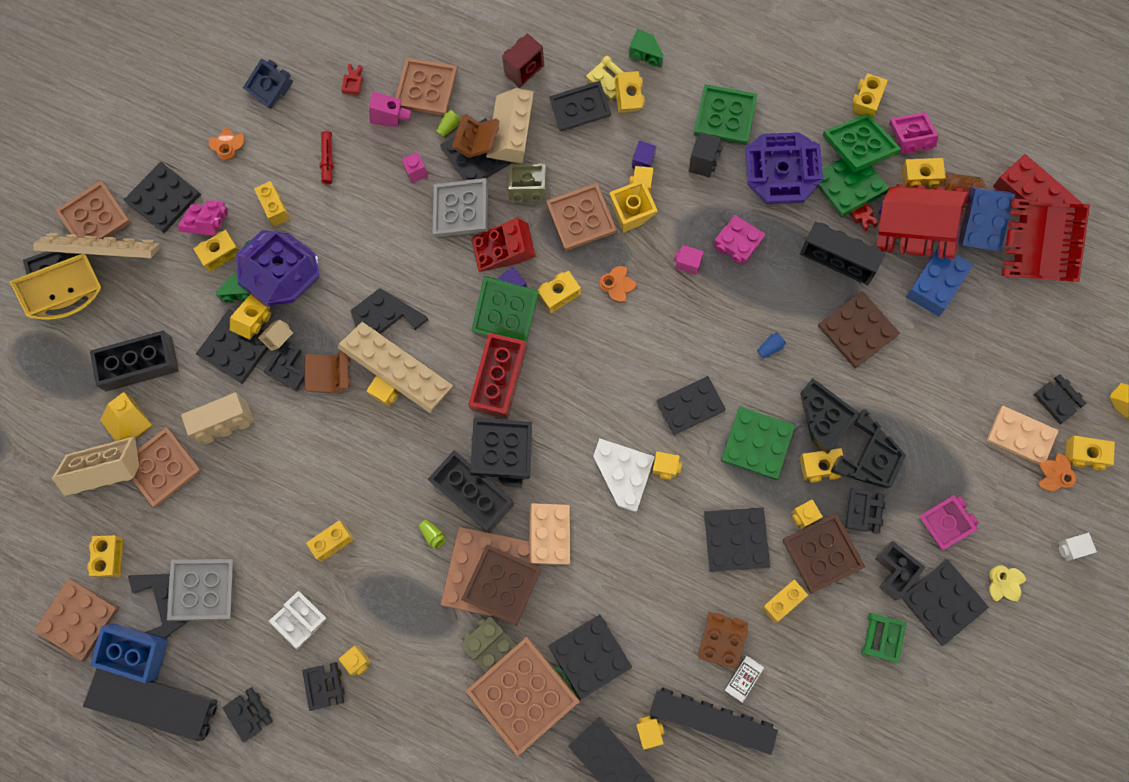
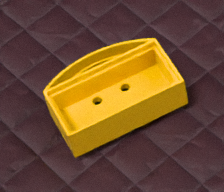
[9,254,102,320]

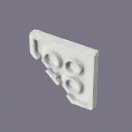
[593,438,655,512]

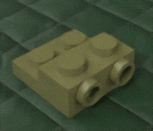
[508,164,546,203]
[460,616,517,672]

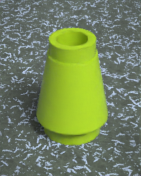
[436,110,461,138]
[419,520,446,549]

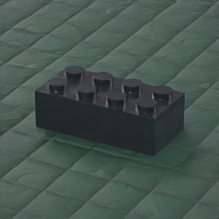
[799,221,886,286]
[90,330,179,392]
[428,450,515,533]
[568,717,656,782]

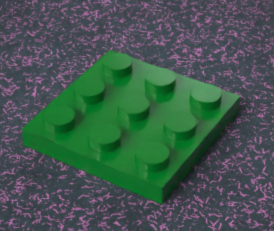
[694,84,758,145]
[822,114,901,173]
[818,159,890,217]
[471,276,539,344]
[721,406,795,480]

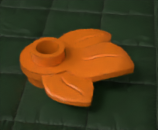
[209,127,245,160]
[599,266,637,302]
[1038,453,1076,491]

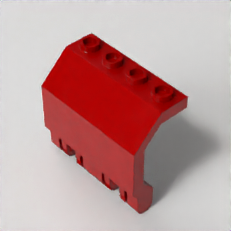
[877,184,970,259]
[1002,199,1090,282]

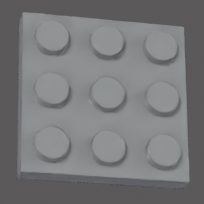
[432,178,488,237]
[167,559,233,621]

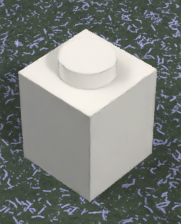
[1058,533,1097,561]

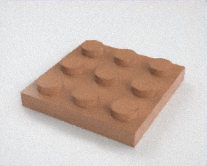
[395,58,458,116]
[55,180,131,239]
[546,183,617,251]
[132,427,202,508]
[34,578,119,661]

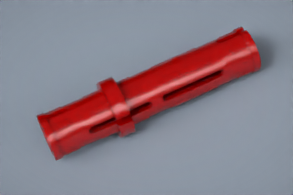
[319,131,334,185]

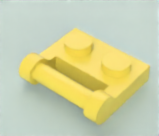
[586,56,623,101]

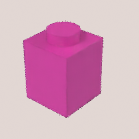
[401,152,428,183]
[674,245,704,275]

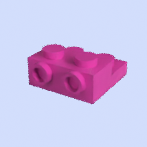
[889,112,939,154]
[178,200,228,236]
[714,215,766,265]
[919,495,979,551]

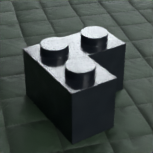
[689,132,723,178]
[875,541,926,601]

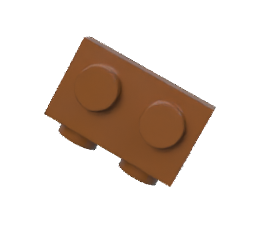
[452,114,500,158]
[304,351,351,394]
[698,612,748,669]

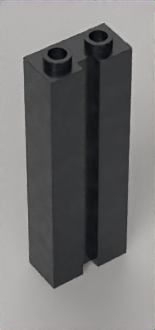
[83,668,217,741]

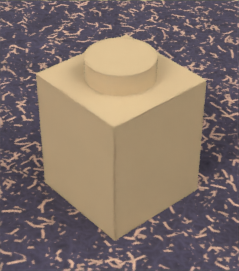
[258,319,293,351]

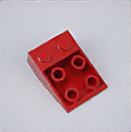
[471,217,536,272]

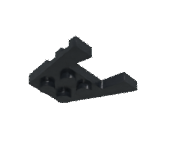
[350,288,428,334]
[831,408,906,489]
[128,574,189,639]

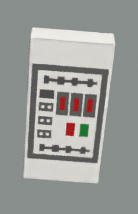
[724,656,764,703]

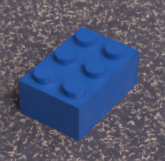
[958,186,1015,251]
[906,245,973,317]
[90,623,168,683]

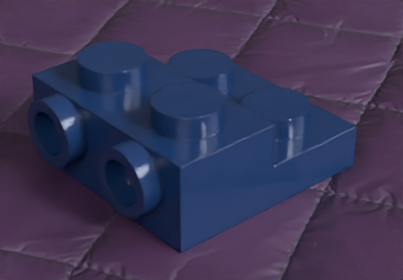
[243,58,293,109]

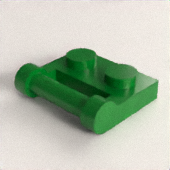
[861,613,907,663]

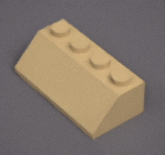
[487,88,534,164]
[52,437,139,496]

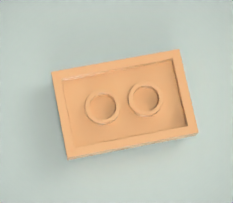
[986,405,1059,465]
[529,503,570,565]

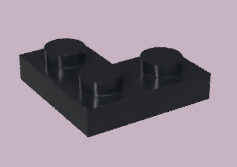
[264,341,304,392]

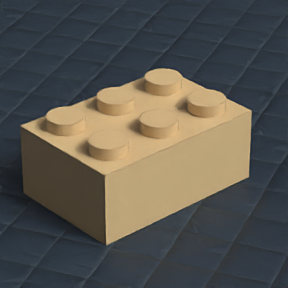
[181,392,255,444]

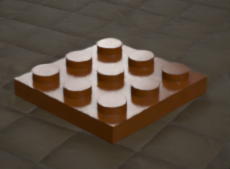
[818,291,900,368]
[782,513,865,594]
[461,544,542,625]

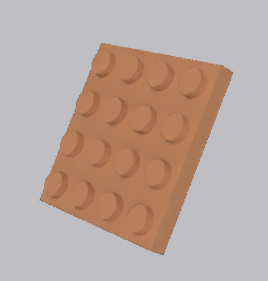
[441,527,529,618]
[465,637,580,757]

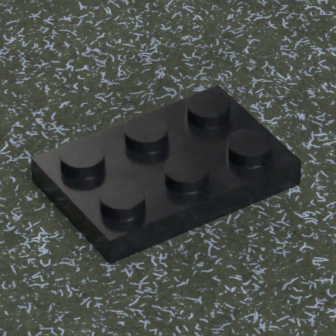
[549,81,611,132]
[656,376,726,435]

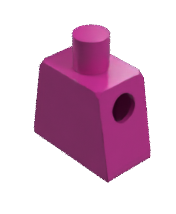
[369,91,411,127]

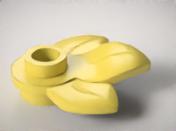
[989,565,1026,602]

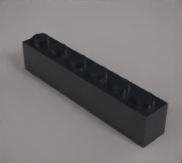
[649,688,778,755]

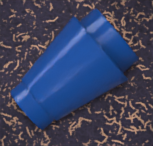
[757,332,786,359]

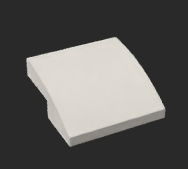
[269,591,326,650]

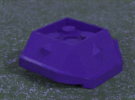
[745,132,823,204]
[236,230,319,307]

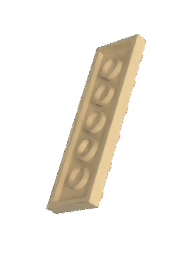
[33,233,160,258]
[338,322,453,413]

